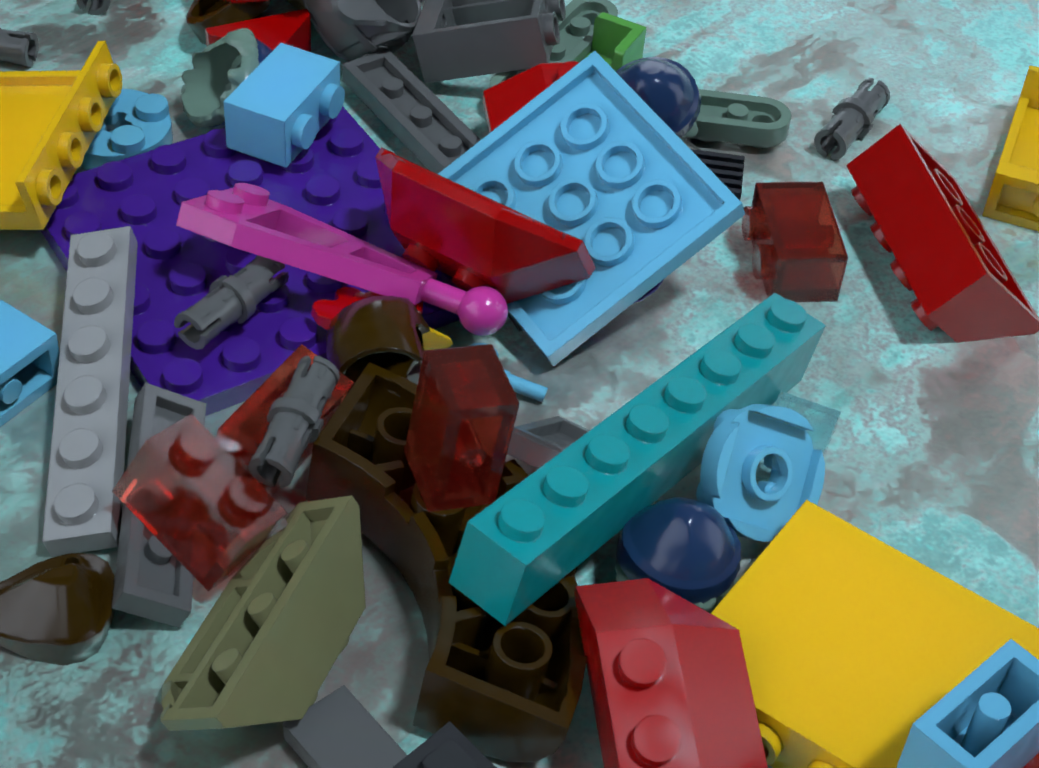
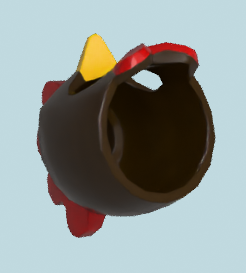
[311,287,453,401]

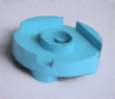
[80,89,173,170]
[696,404,825,542]

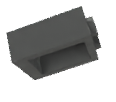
[412,0,566,83]

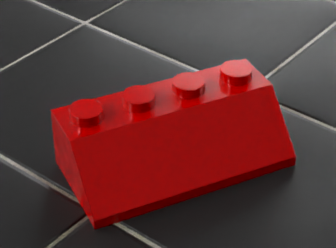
[846,124,1039,343]

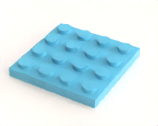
[438,51,745,367]

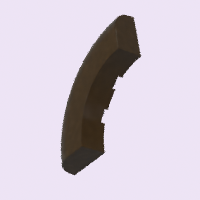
[305,362,587,762]

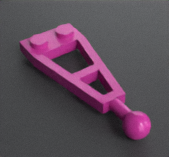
[176,183,508,336]

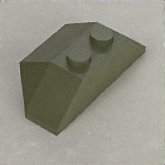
[160,495,366,731]

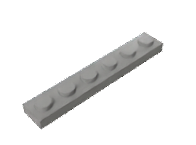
[42,226,138,557]

